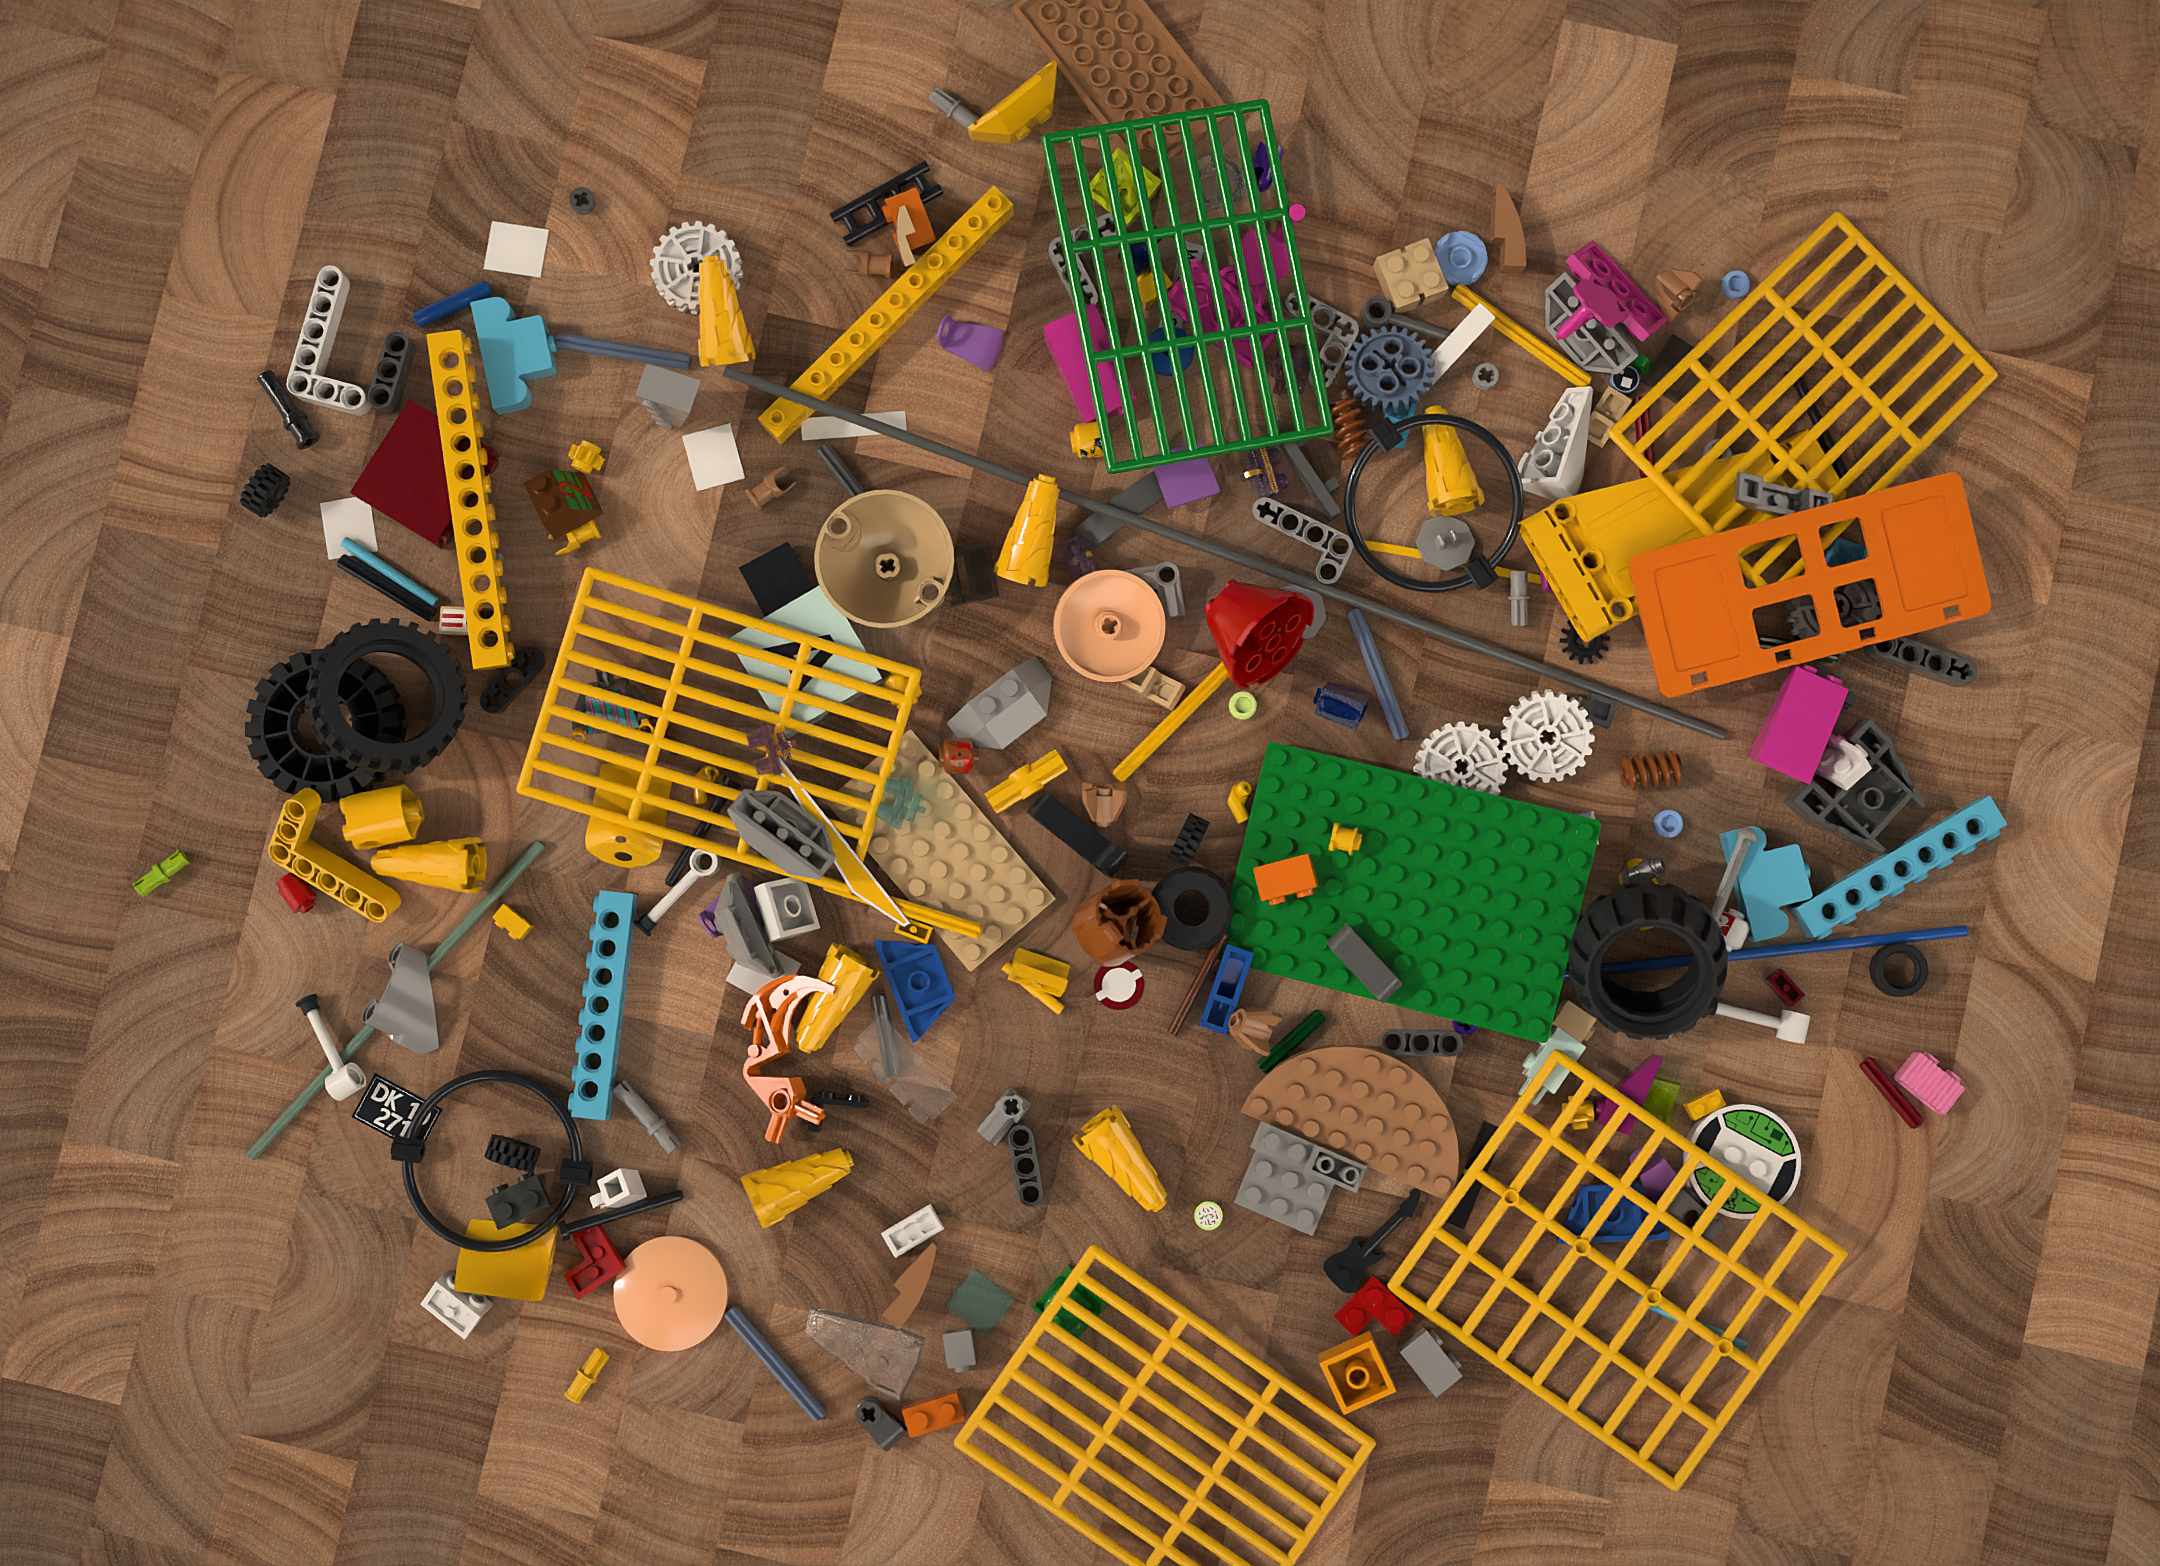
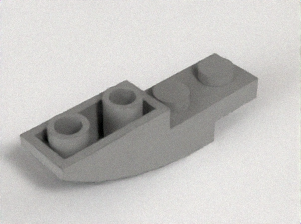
[1250,1121,1367,1193]

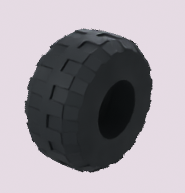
[1152,866,1234,951]

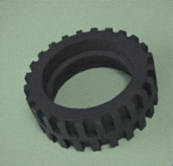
[305,618,468,777]

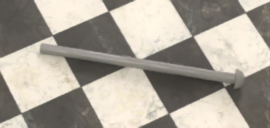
[1669,827,1757,1038]

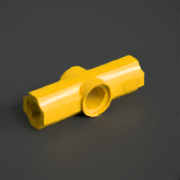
[984,749,1068,814]

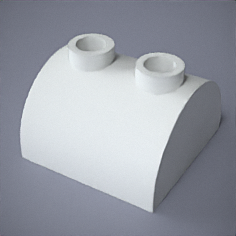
[754,877,820,942]

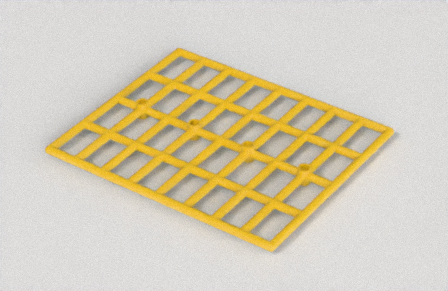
[1387,1049,1848,1492]

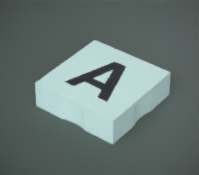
[729,585,883,738]

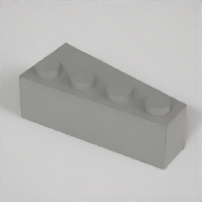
[635,363,701,430]

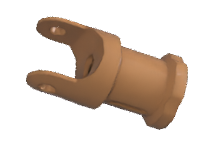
[843,250,894,279]
[744,465,797,512]

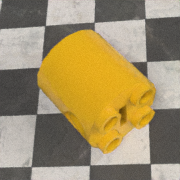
[340,784,424,850]

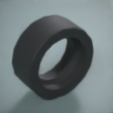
[1869,943,1929,997]

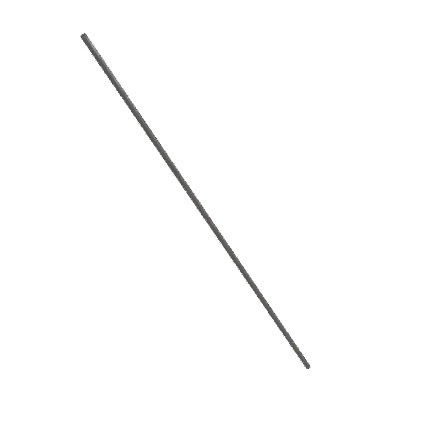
[723,366,1726,741]

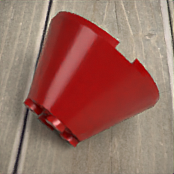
[1204,579,1314,690]

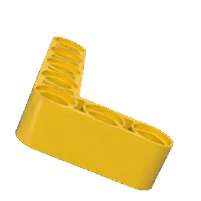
[268,788,401,923]

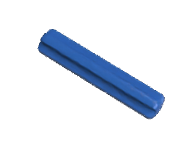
[413,281,492,327]

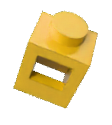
[1137,271,1173,310]

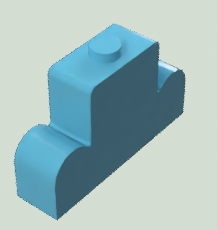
[470,297,557,415]
[1719,826,1812,943]

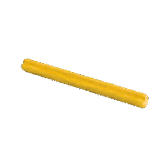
[1452,283,1592,387]
[1113,661,1229,782]
[823,876,983,939]

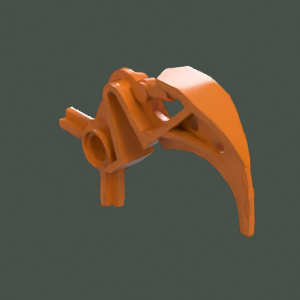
[741,974,837,1144]

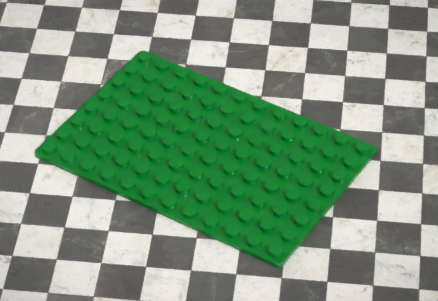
[1217,742,1601,1043]

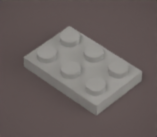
[1233,1150,1334,1236]

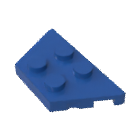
[873,940,956,1043]
[1557,1182,1669,1244]

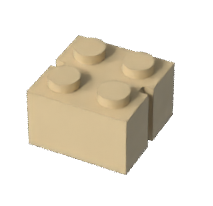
[1373,238,1449,315]

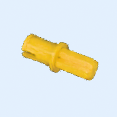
[564,1347,609,1404]

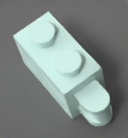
[1518,1027,1586,1106]

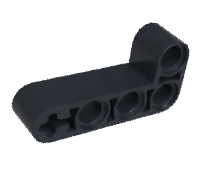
[1026,790,1130,880]

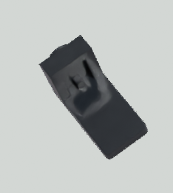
[803,1091,869,1132]

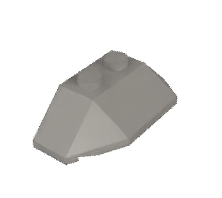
[1545,271,1639,374]
[947,656,1052,750]
[727,789,837,880]
[714,870,785,979]

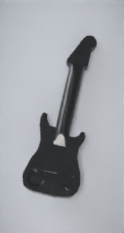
[1323,1188,1421,1294]

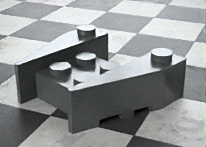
[1783,719,1926,853]

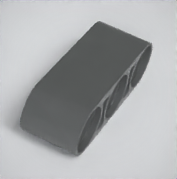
[368,331,416,414]
[1326,923,1404,1003]
[1378,1029,1463,1057]
[1008,1124,1044,1207]

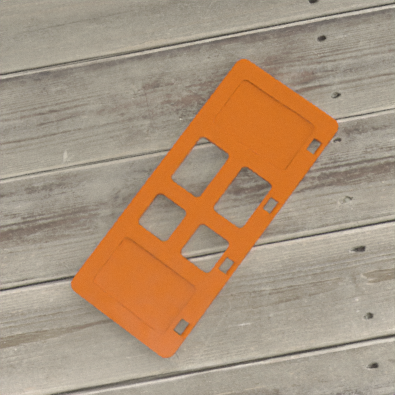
[1628,472,1992,697]

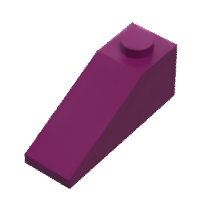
[1593,1054,1663,1136]

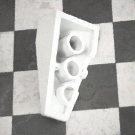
[1518,386,1593,500]

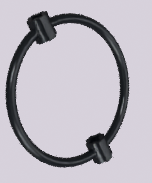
[1344,414,1524,593]
[390,1070,593,1253]

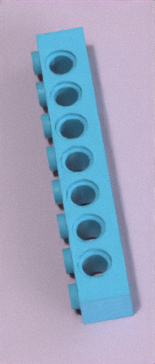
[1790,795,2008,940]
[568,890,638,1120]

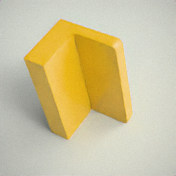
[1007,948,1070,997]

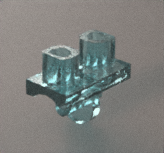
[876,776,926,830]

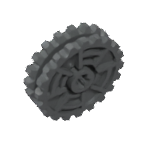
[1784,563,1882,657]

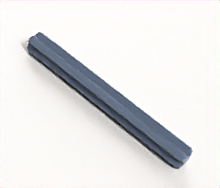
[555,332,691,370]
[1347,608,1409,740]
[725,1306,826,1422]

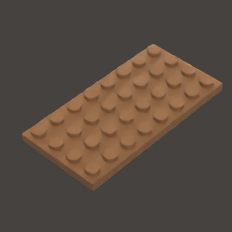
[1011,0,1230,174]

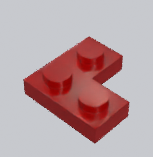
[563,1225,627,1300]
[1333,1275,1415,1337]

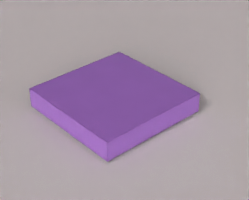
[1151,441,1220,509]

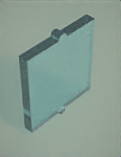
[946,1269,1014,1337]

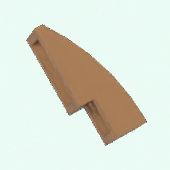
[1490,183,1526,274]
[882,1240,938,1330]

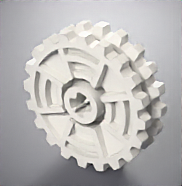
[650,221,743,316]
[1500,689,1595,783]
[1413,722,1508,796]

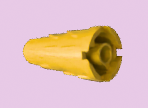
[698,254,756,367]
[1421,405,1485,517]
[993,473,1060,587]
[371,837,487,894]
[794,943,881,1054]
[1072,1105,1168,1212]
[740,1148,854,1230]

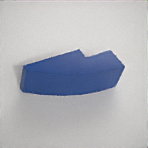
[1198,944,1254,1036]

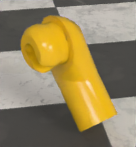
[693,765,719,805]
[1227,781,1252,824]

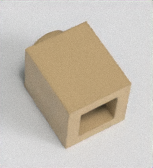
[1552,1000,1597,1043]

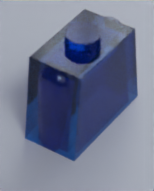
[1313,681,1371,730]

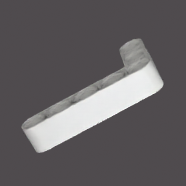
[286,265,372,416]

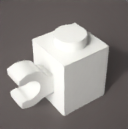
[590,1168,647,1209]

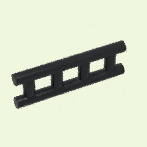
[830,161,944,247]

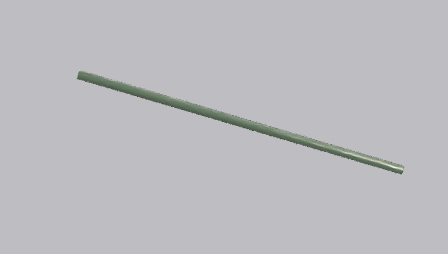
[246,840,546,1160]

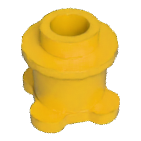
[1329,823,1363,855]

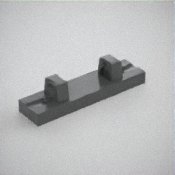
[1277,419,1341,522]

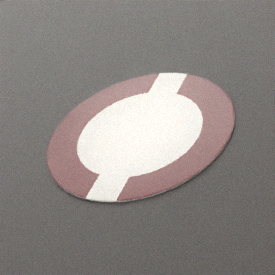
[1094,961,1144,1010]

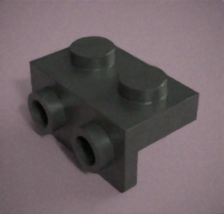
[485,1172,553,1230]

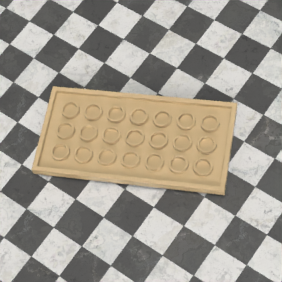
[825,729,1056,972]

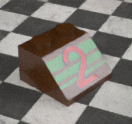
[523,470,604,540]

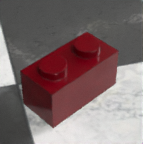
[1764,969,1805,1007]

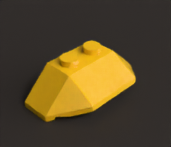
[968,59,1057,144]

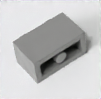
[1397,1327,1462,1398]

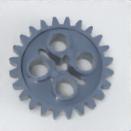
[1345,325,1435,413]

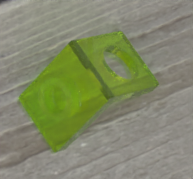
[1642,1077,1681,1128]

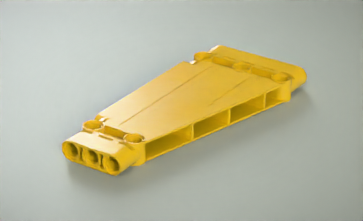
[1518,429,1846,642]

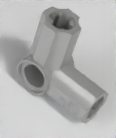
[1124,562,1186,619]
[977,1086,1032,1146]

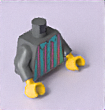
[569,669,655,743]

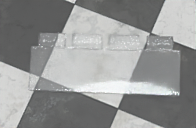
[852,1014,957,1124]

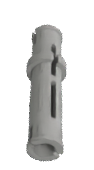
[612,1080,682,1155]

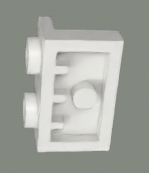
[1815,734,1872,791]
[420,1270,493,1340]

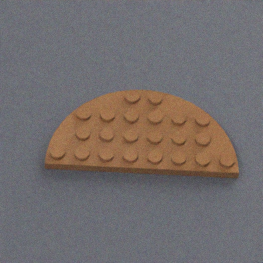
[1240,1044,1459,1200]

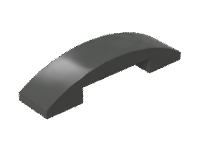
[1074,471,1164,552]
[1735,472,1833,517]

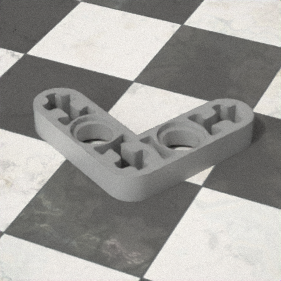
[1049,213,1116,307]
[1284,291,1359,391]

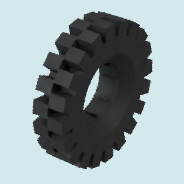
[245,649,407,803]

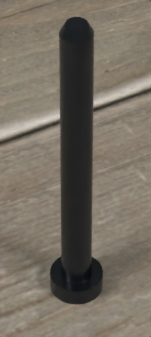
[1783,368,1848,479]
[665,775,741,887]
[558,1190,684,1241]

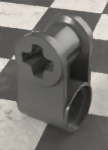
[856,1396,908,1452]

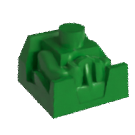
[1031,1264,1109,1339]

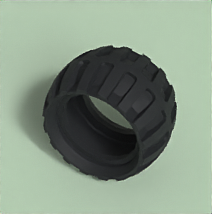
[1568,880,1728,1040]

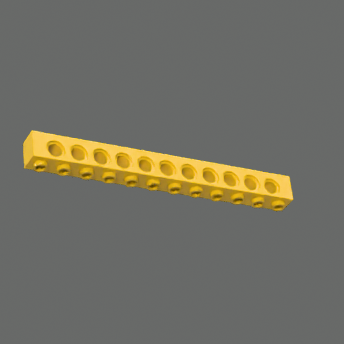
[758,185,1014,445]
[426,330,515,671]

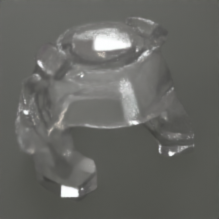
[1197,154,1246,210]

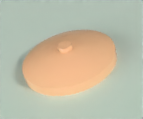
[1053,569,1166,682]
[613,1235,729,1351]

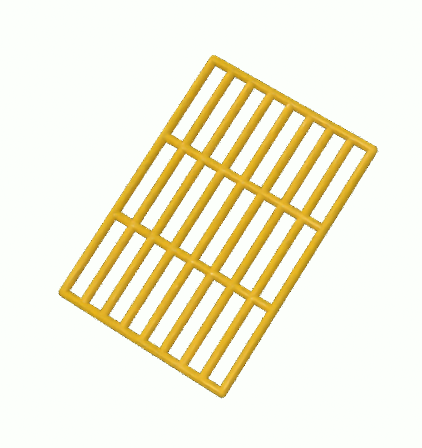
[1608,211,1998,587]
[516,566,922,895]
[954,1245,1376,1566]

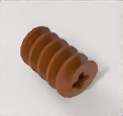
[1329,398,1372,461]
[1620,751,1682,791]

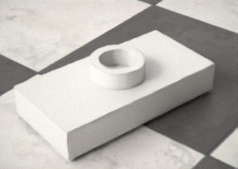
[881,1203,945,1258]

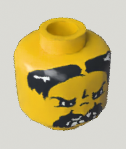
[1070,421,1104,459]

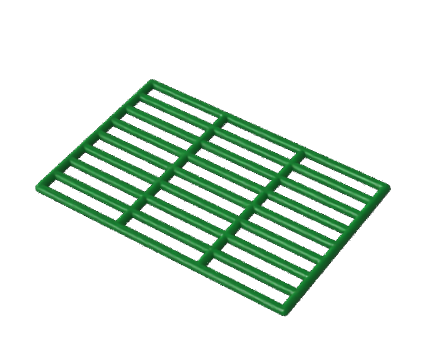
[1041,99,1334,474]

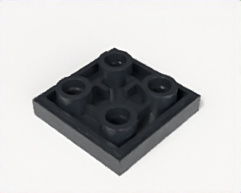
[739,542,813,617]

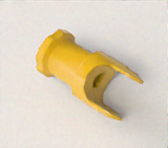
[548,519,602,556]

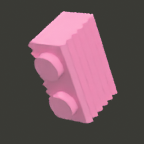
[1893,1052,1965,1115]

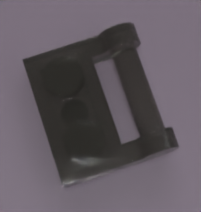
[1641,334,1715,404]
[949,542,1000,607]

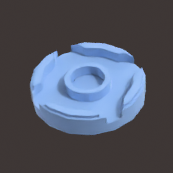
[1434,231,1488,286]

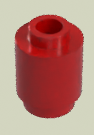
[276,872,318,914]

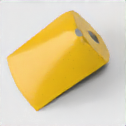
[585,763,672,868]
[454,1219,558,1301]

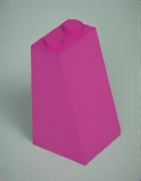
[1043,303,1137,423]
[1748,663,1849,785]

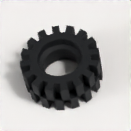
[240,463,291,518]
[1167,813,1210,867]
[484,1134,541,1172]

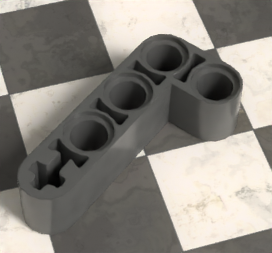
[1864,614,1978,687]

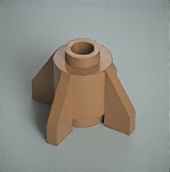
[1654,269,1703,323]
[1082,781,1127,827]
[1228,1006,1282,1056]

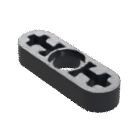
[480,647,546,715]

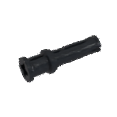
[257,370,320,450]

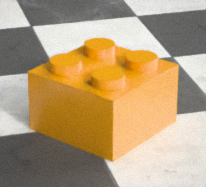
[1318,1331,1396,1415]

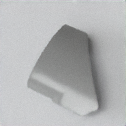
[362,941,439,1055]

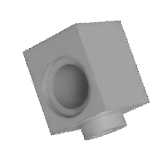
[942,1326,977,1372]

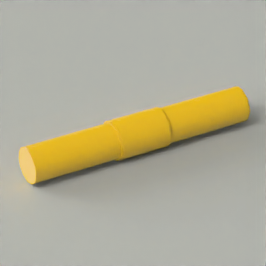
[1001,961,1065,1015]

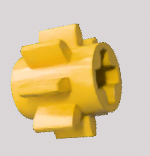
[568,440,605,475]
[1562,1096,1594,1130]

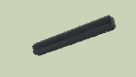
[337,554,437,621]

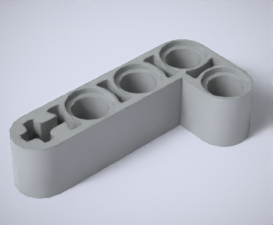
[1252,497,1353,585]

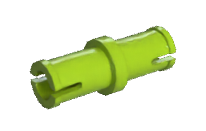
[132,849,190,898]

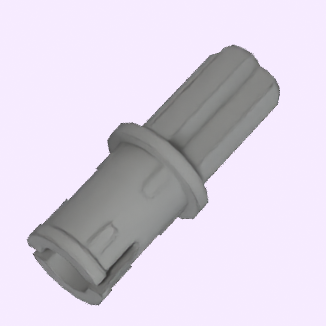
[928,87,980,129]
[1508,571,1530,626]

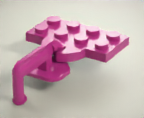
[1168,204,1306,370]
[1555,240,1669,342]

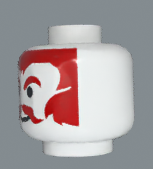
[1718,909,1750,953]

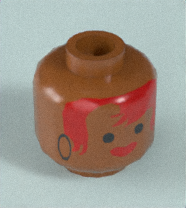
[939,738,979,774]

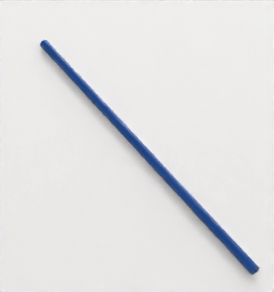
[1563,925,1968,980]

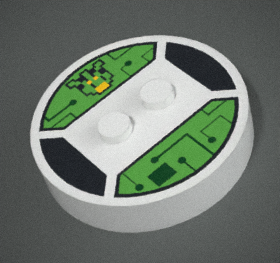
[1682,1103,1801,1219]

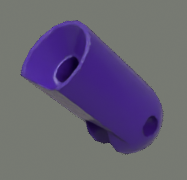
[1253,141,1284,192]

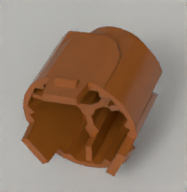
[1072,879,1168,967]

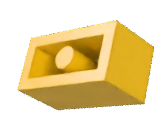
[492,904,534,940]
[894,917,933,944]
[1683,1089,1726,1121]

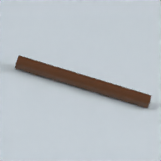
[1167,934,1229,1036]

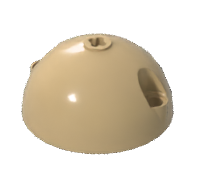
[814,489,954,628]

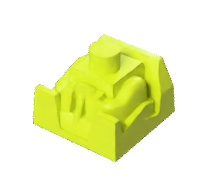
[1090,147,1162,227]

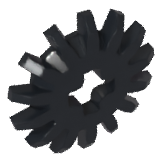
[1559,620,1610,665]

